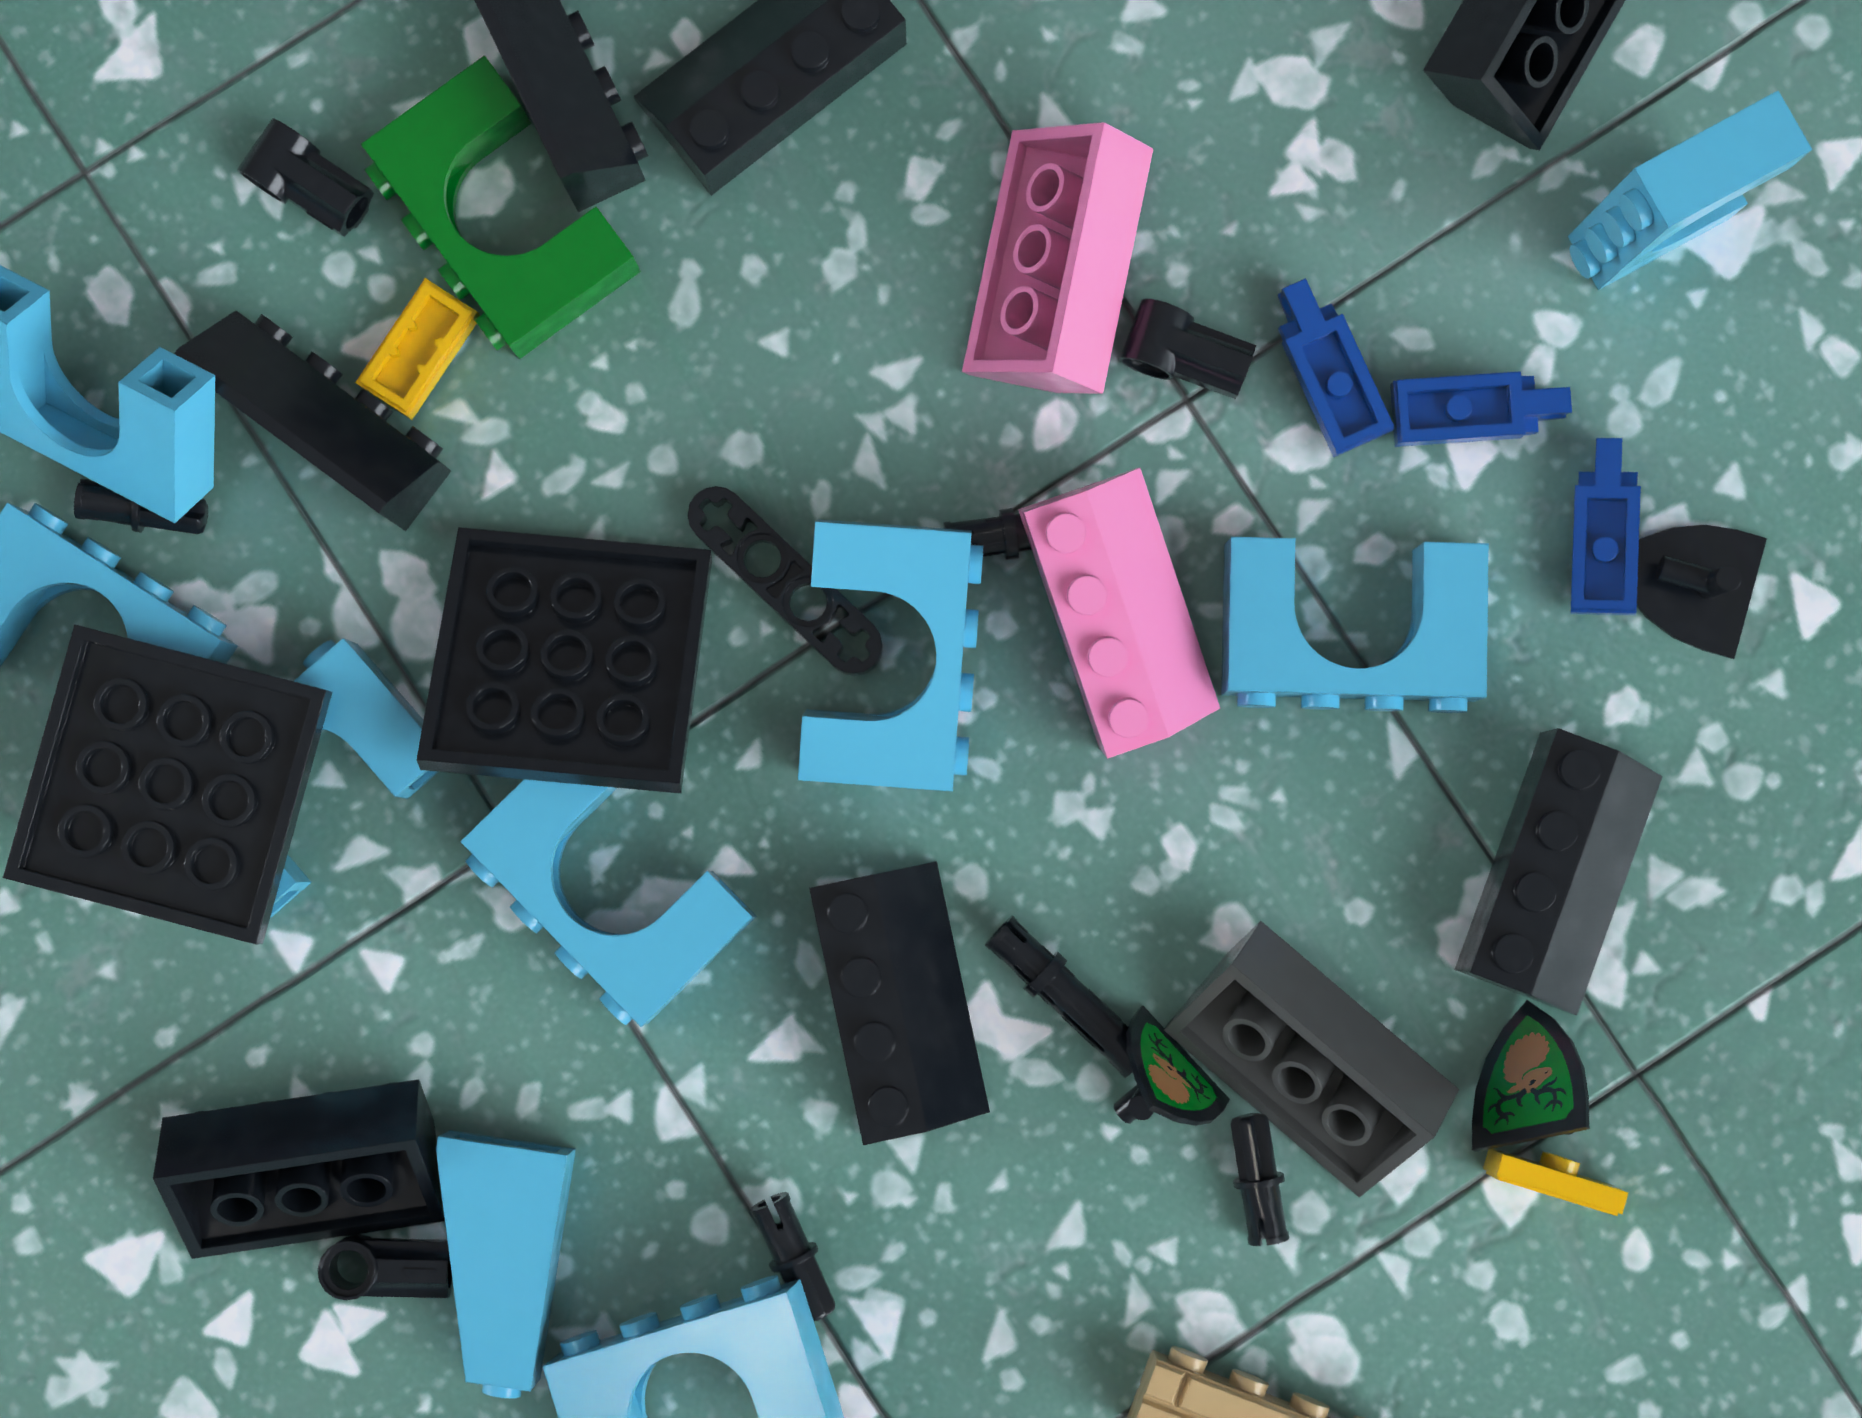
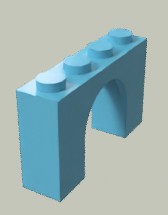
[1568,90,1813,290]
[0,265,215,523]
[0,503,238,667]
[798,519,983,792]
[1221,537,1489,713]
[270,638,438,918]
[460,779,757,1027]
[542,1275,844,1418]

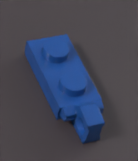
[1277,278,1395,458]
[1390,371,1572,447]
[1571,438,1641,615]

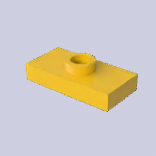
[355,278,480,420]
[1483,1149,1629,1216]

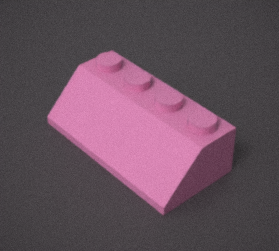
[962,122,1153,394]
[1018,468,1220,759]

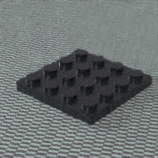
[416,527,712,793]
[3,624,332,945]

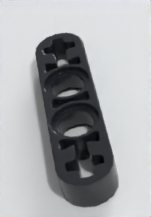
[687,486,883,676]

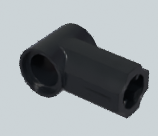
[237,118,374,237]
[1119,299,1256,399]
[317,1234,452,1301]

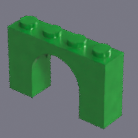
[361,55,641,359]

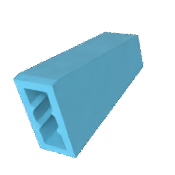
[436,1130,576,1398]

